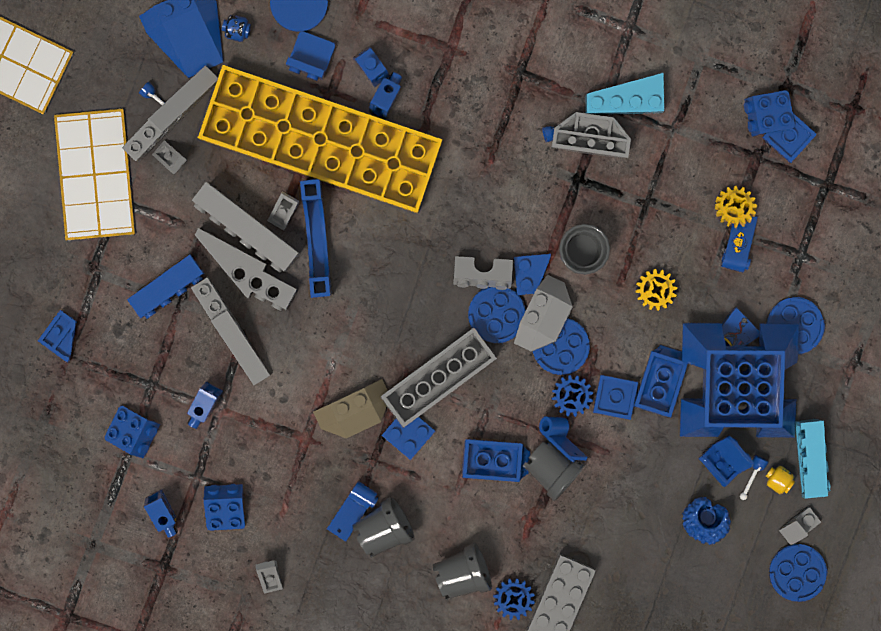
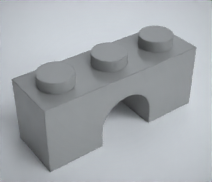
[453,256,513,290]

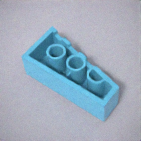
[585,73,664,115]
[795,419,830,499]

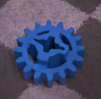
[552,375,593,417]
[493,578,535,620]

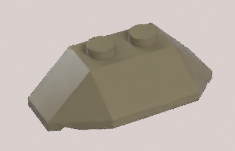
[313,379,388,439]

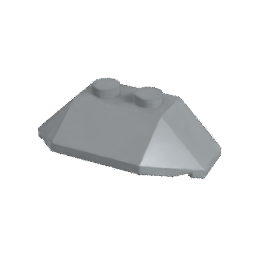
[552,112,631,158]
[514,275,573,352]

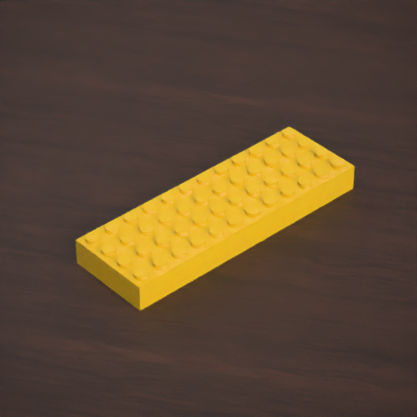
[198,65,442,214]

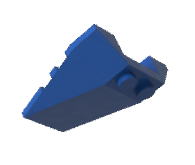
[139,0,223,78]

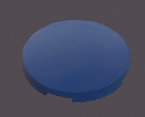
[270,0,328,32]
[468,287,525,343]
[766,297,825,354]
[533,318,590,375]
[769,544,827,602]

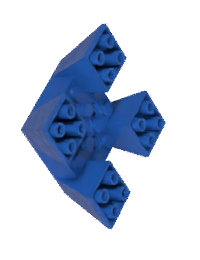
[680,323,799,438]

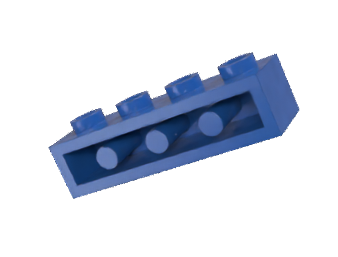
[127,255,205,319]

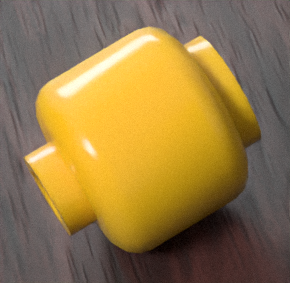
[766,466,795,494]

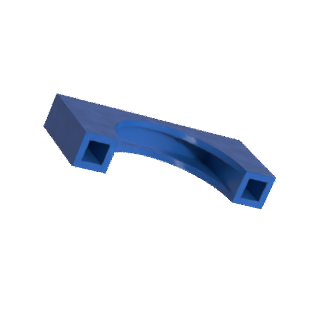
[300,179,332,298]

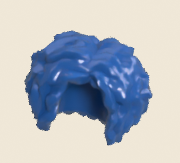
[682,497,731,545]

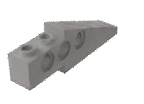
[122,66,218,162]
[195,228,298,311]
[191,277,270,385]

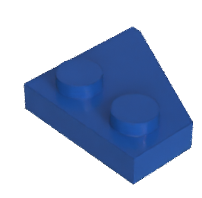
[514,254,551,295]
[38,310,77,363]

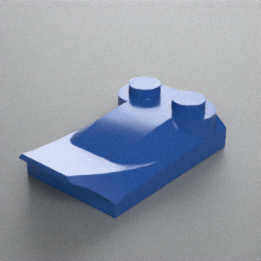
[634,345,688,418]
[462,439,530,482]

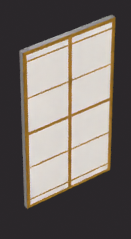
[0,17,74,115]
[54,108,135,241]

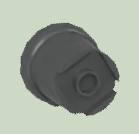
[559,224,610,275]
[523,438,586,501]
[352,497,415,558]
[433,543,492,600]

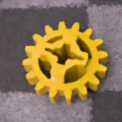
[714,186,757,228]
[635,269,677,311]

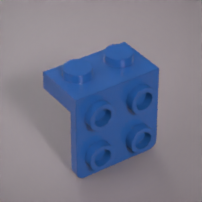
[286,31,335,81]
[744,91,795,137]
[105,406,160,458]
[698,436,754,487]
[203,484,245,531]

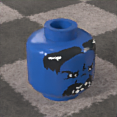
[222,15,251,42]

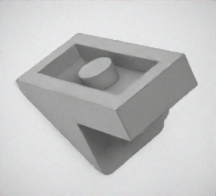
[152,140,186,174]
[267,191,299,230]
[779,507,821,545]
[256,560,283,593]

